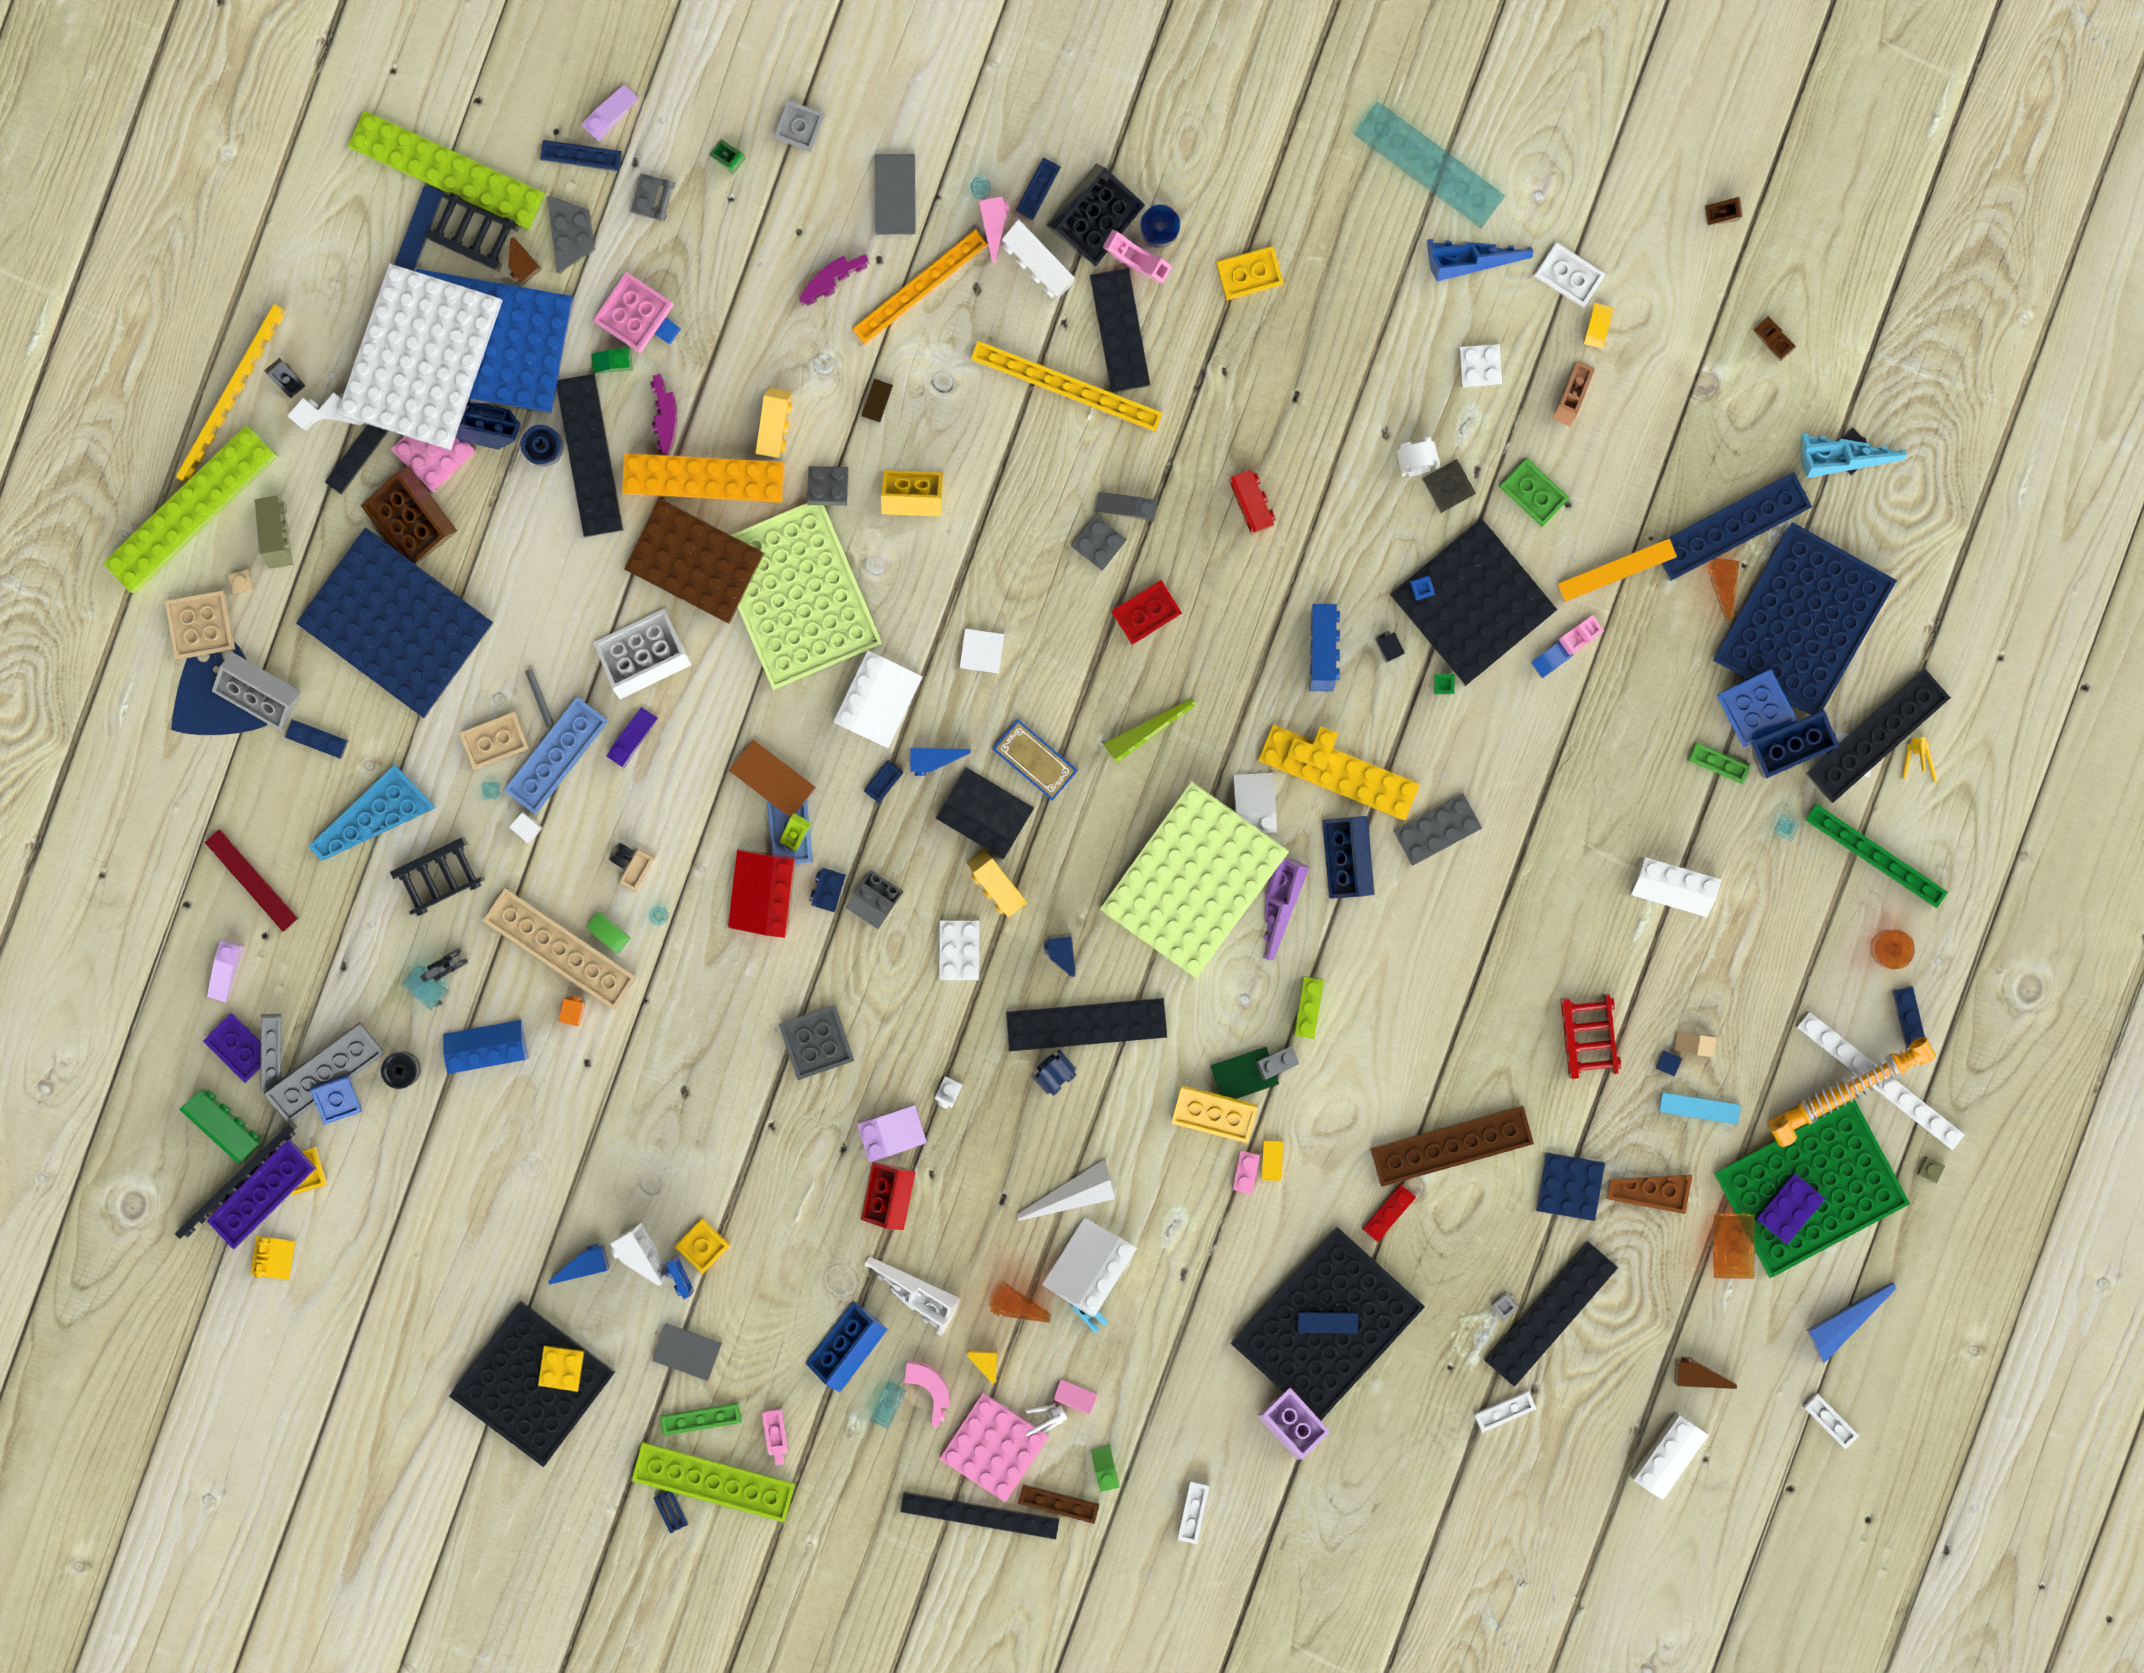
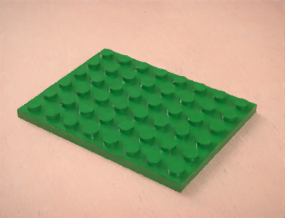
[1713,1099,1910,1278]

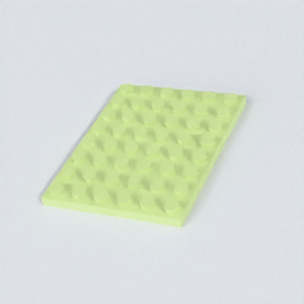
[732,503,883,690]
[1100,781,1289,978]

